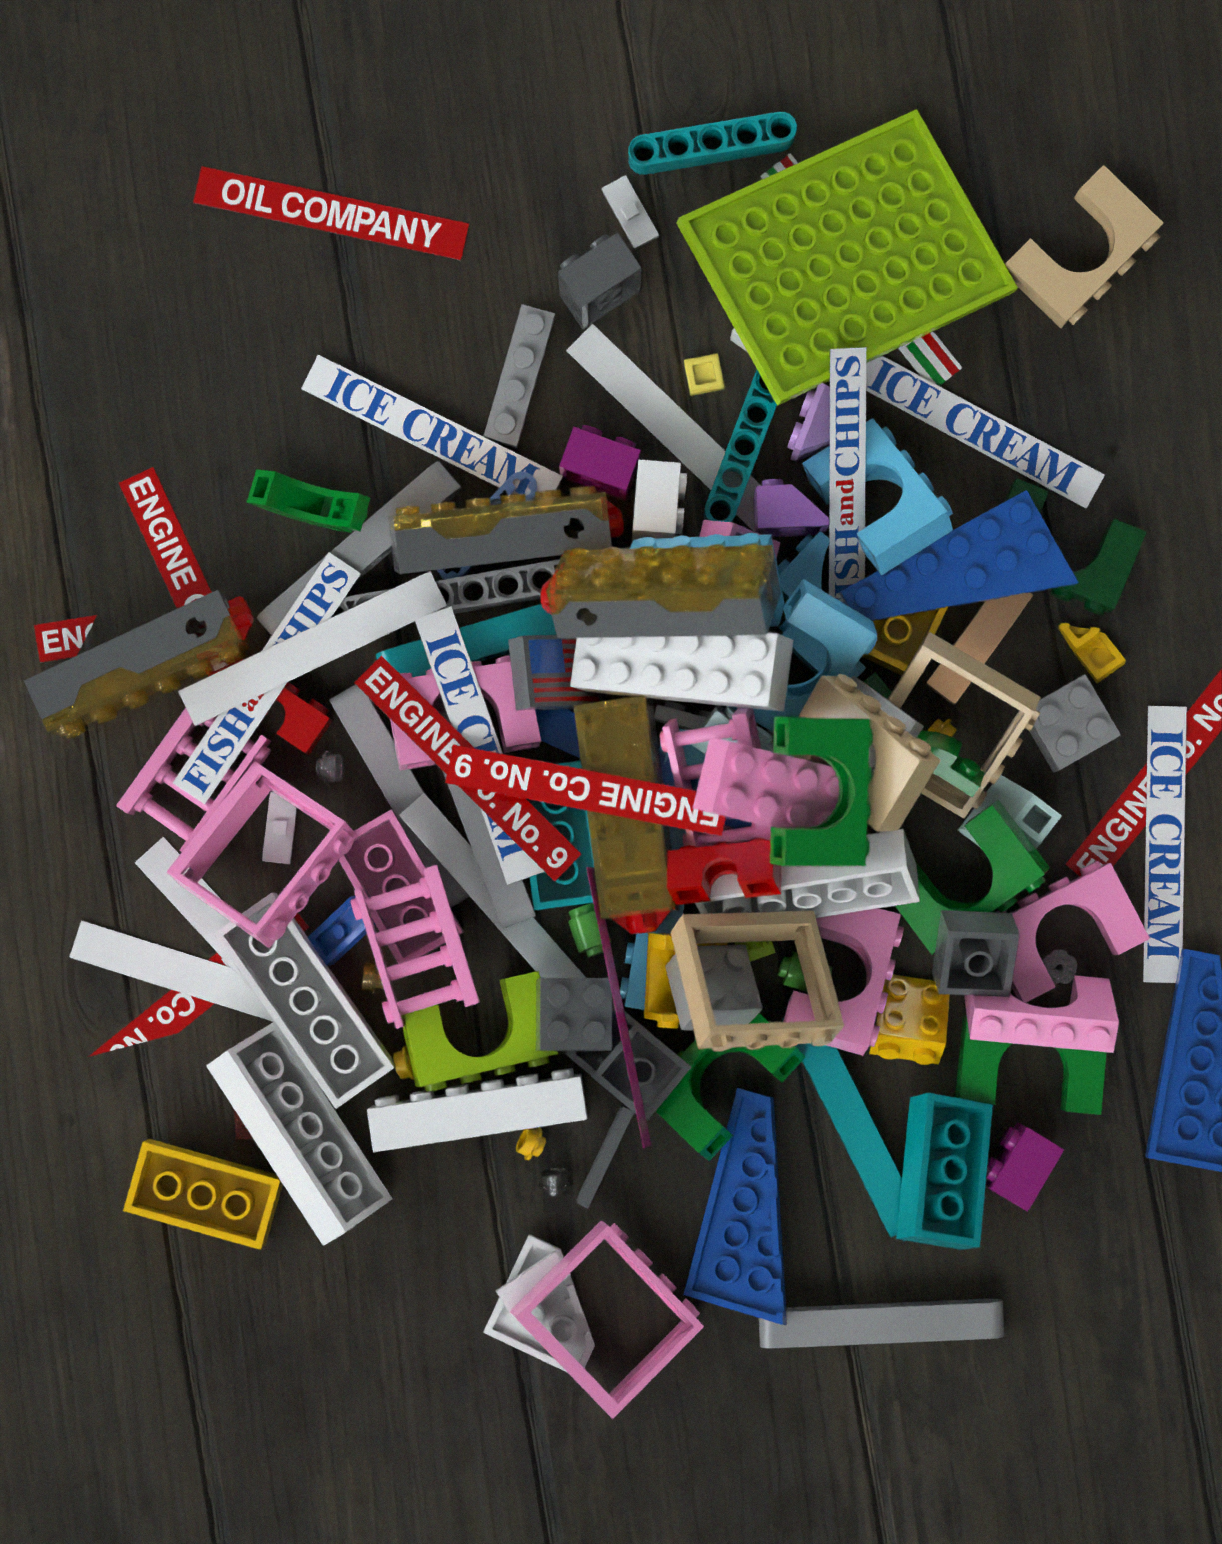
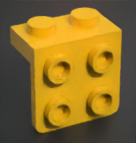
[869,974,950,1065]

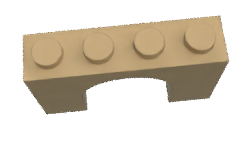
[1005,165,1163,328]
[792,674,940,832]

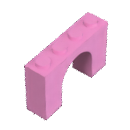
[390,656,541,771]
[997,861,1150,1003]
[783,908,904,1056]
[964,976,1119,1053]

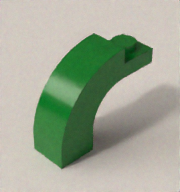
[247,469,370,533]
[917,730,985,797]

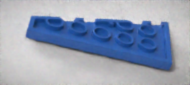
[839,490,1078,621]
[1145,949,1222,1172]
[684,1088,787,1325]

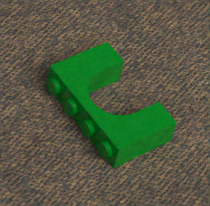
[770,717,873,866]
[895,800,1050,954]
[656,1013,806,1161]
[955,1015,1107,1115]

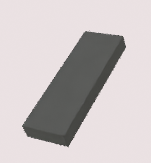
[576,1105,634,1209]

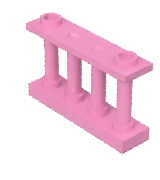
[660,707,771,847]
[116,708,271,852]
[350,865,480,1029]

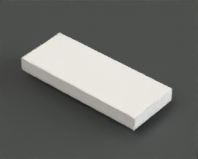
[601,175,659,249]
[262,792,297,864]
[496,1251,571,1316]

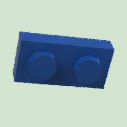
[307,896,376,966]

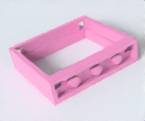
[167,761,357,948]
[509,1221,704,1419]

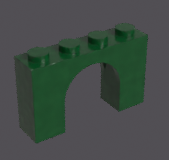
[1004,478,1146,615]

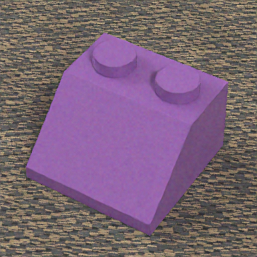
[753,479,829,537]

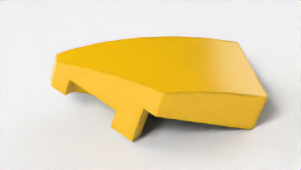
[1058,623,1126,683]

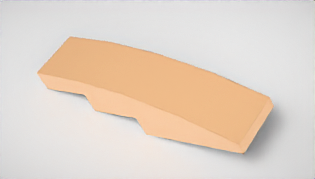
[926,592,1033,705]

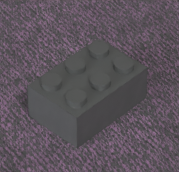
[558,232,641,329]

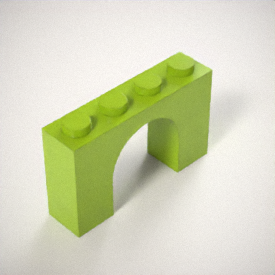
[402,971,558,1092]

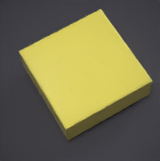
[684,353,725,396]

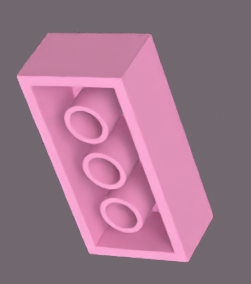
[693,737,839,827]
[339,809,464,964]

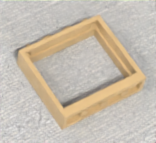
[887,632,1041,819]
[671,910,844,1051]

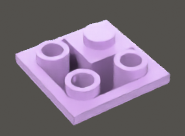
[787,383,830,462]

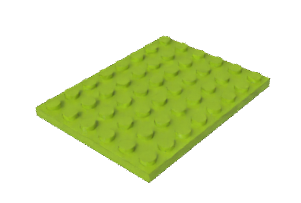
[676,109,1018,406]

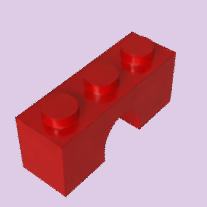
[241,659,332,756]
[667,838,781,905]

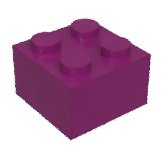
[559,425,641,501]
[986,1123,1064,1212]

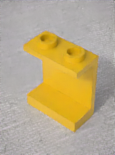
[644,933,727,1028]

